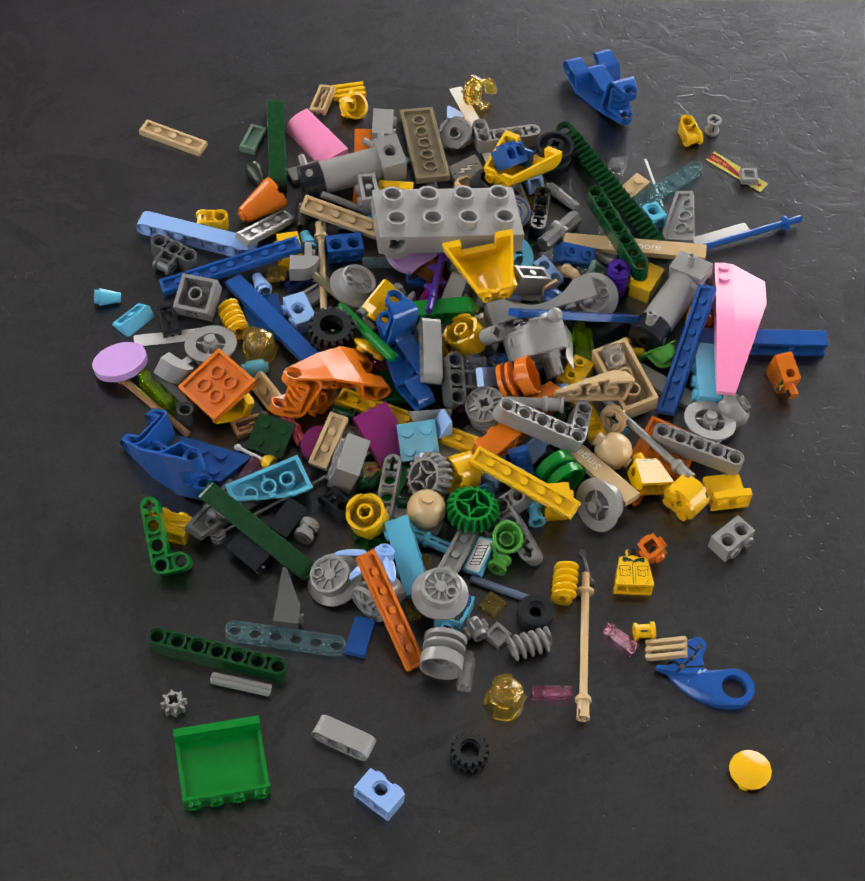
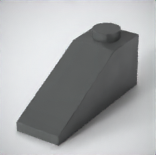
[273,567,304,633]

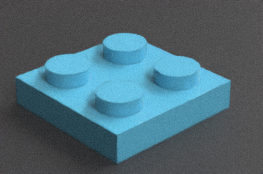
[396,419,439,464]

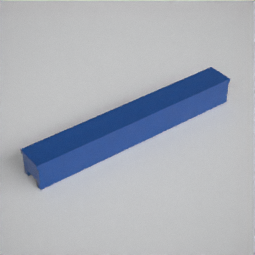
[679,328,828,356]

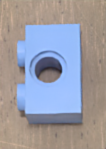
[281,291,314,334]
[354,768,405,821]

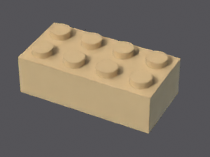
[591,338,659,418]

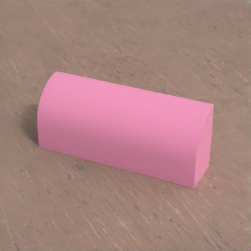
[285,109,348,161]

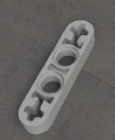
[377,454,402,521]

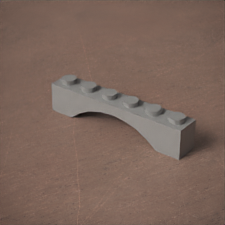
[484,275,597,328]

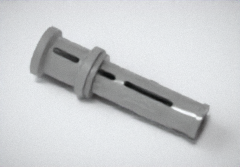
[506,395,564,414]

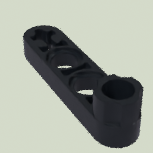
[528,187,551,242]

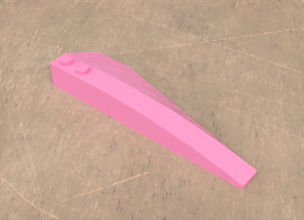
[711,263,767,396]

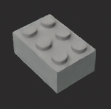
[325,433,370,494]

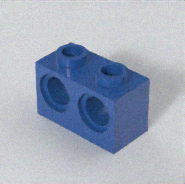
[491,140,529,172]
[325,232,364,264]
[553,242,595,270]

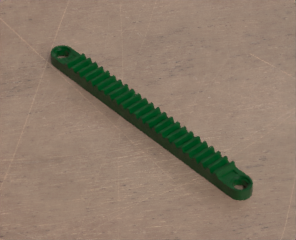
[556,121,673,264]

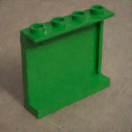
[173,715,271,811]

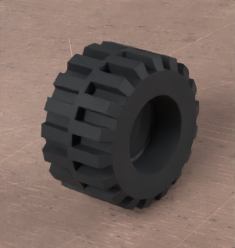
[308,307,355,352]

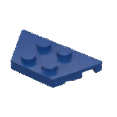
[180,436,251,486]

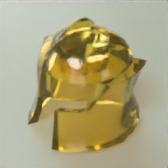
[461,75,497,110]
[242,326,278,363]
[483,674,528,721]

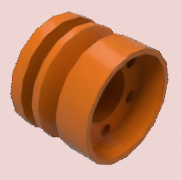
[495,355,541,398]

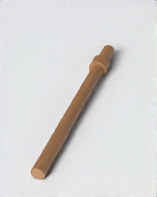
[118,379,191,437]

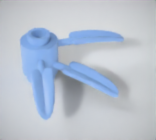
[334,544,396,583]

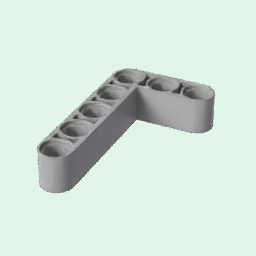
[492,397,592,453]

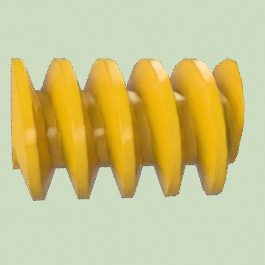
[217,299,251,340]
[551,561,579,606]

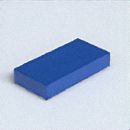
[345,616,375,659]

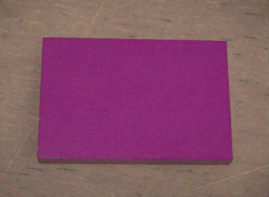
[352,401,401,469]

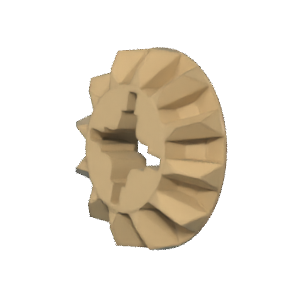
[600,404,628,433]

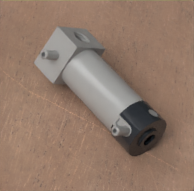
[297,133,407,198]
[629,251,713,353]

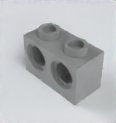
[708,515,755,562]

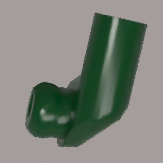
[356,471,382,490]

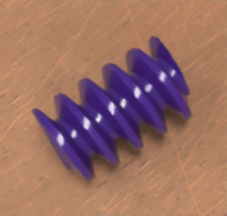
[607,259,631,298]

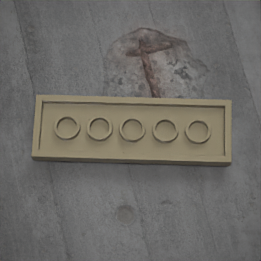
[399,107,450,184]

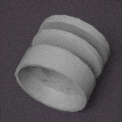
[465,386,504,435]
[351,569,406,622]
[419,627,467,680]

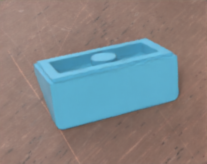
[112,303,154,337]

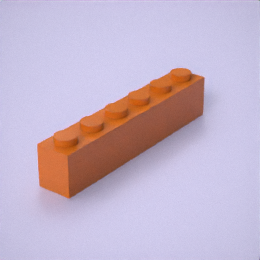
[473,381,559,458]

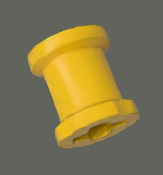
[632,621,656,641]

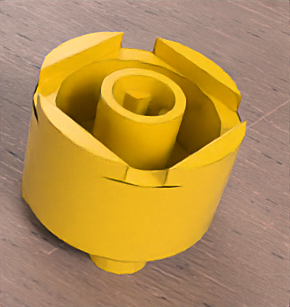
[444,313,485,357]
[446,450,484,493]
[662,475,710,522]
[346,493,390,540]

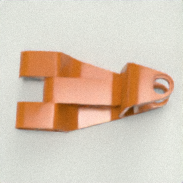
[268,346,391,418]

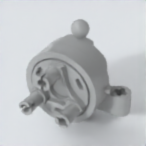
[479,307,570,380]

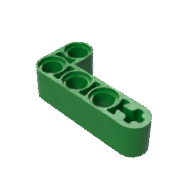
[412,296,475,326]
[140,497,193,576]

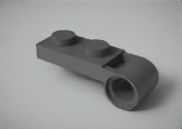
[157,377,195,426]

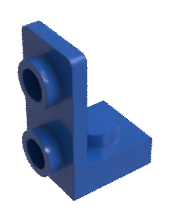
[508,444,535,476]

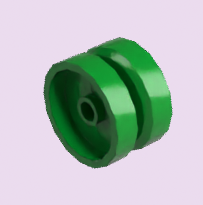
[535,449,585,490]

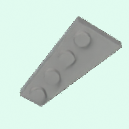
[662,191,695,244]

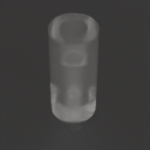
[456,650,476,692]

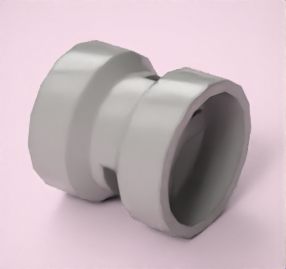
[294,517,320,544]

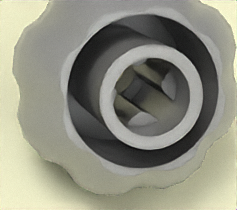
[718,394,751,428]

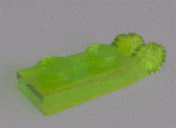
[137,369,175,414]

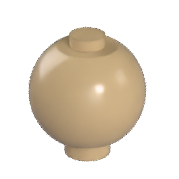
[591,432,633,470]
[407,489,446,529]

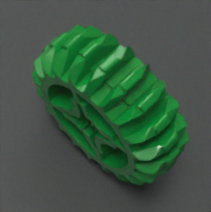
[445,484,499,535]

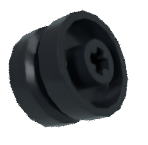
[535,131,574,175]

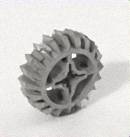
[405,451,454,499]

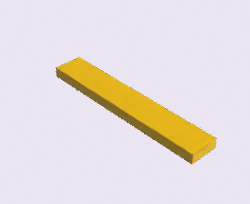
[469,446,581,520]

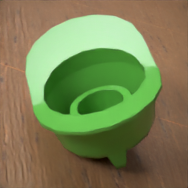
[638,340,676,368]

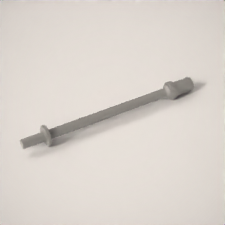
[583,377,696,478]

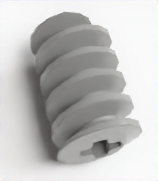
[506,626,552,661]

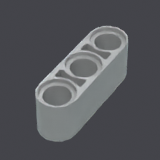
[311,715,377,761]

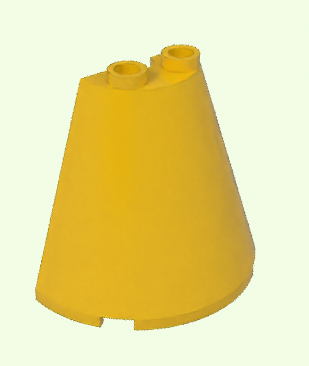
[483,130,562,187]
[442,229,514,303]

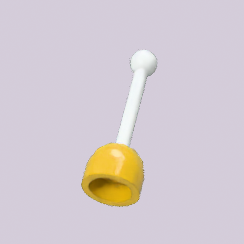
[234,444,277,468]

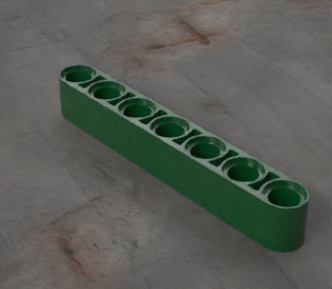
[267,100,287,190]
[587,186,649,282]
[198,480,314,582]
[147,627,288,683]

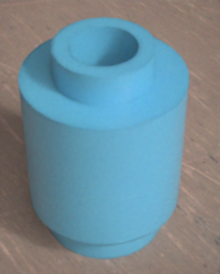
[241,358,269,378]

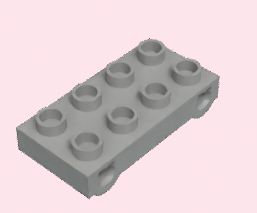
[371,185,524,259]

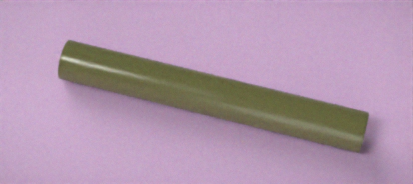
[312,272,356,312]

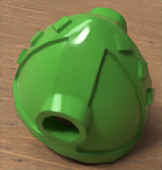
[490,520,523,554]

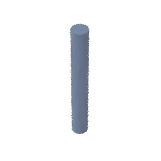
[470,575,528,600]

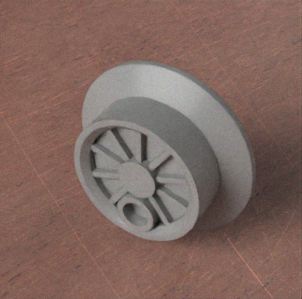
[330,264,376,309]
[571,272,618,323]
[184,325,237,366]
[684,401,736,443]
[576,478,623,532]
[307,553,362,607]
[411,567,469,620]

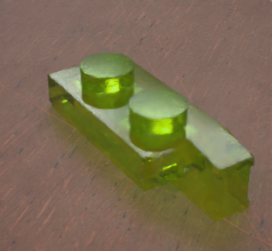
[572,320,594,361]

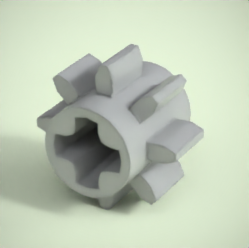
[463,616,489,642]
[160,690,188,718]

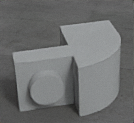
[289,242,319,281]
[153,352,195,385]

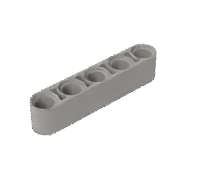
[652,423,744,475]

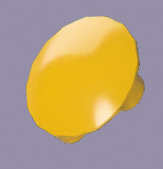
[354,337,384,361]
[729,750,772,791]

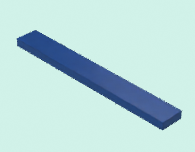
[159,236,303,297]
[225,273,319,361]
[656,284,717,416]
[508,308,639,323]

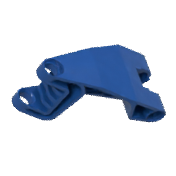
[563,49,638,125]
[376,290,455,411]
[119,408,212,501]

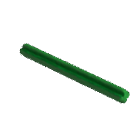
[338,302,397,362]

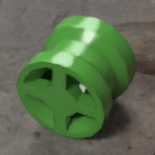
[487,551,512,576]

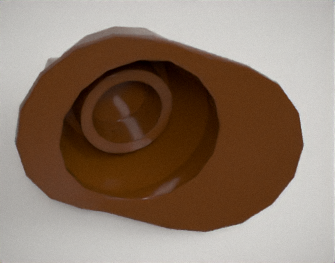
[408,254,448,282]

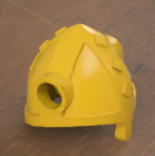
[338,90,368,120]

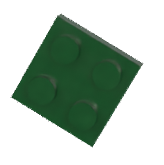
[246,412,296,461]

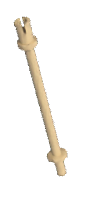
[314,220,329,335]
[575,572,594,722]

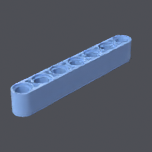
[136,211,258,256]

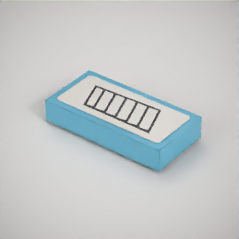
[462,535,493,578]

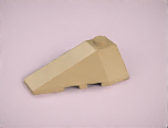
[552,370,635,402]

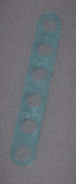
[633,160,704,207]
[225,620,346,656]

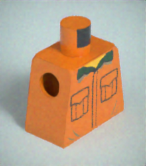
[765,351,801,399]

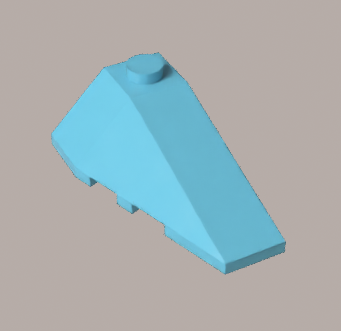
[225,455,313,502]

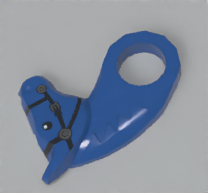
[656,637,755,710]

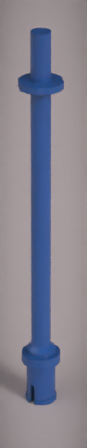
[703,215,802,250]

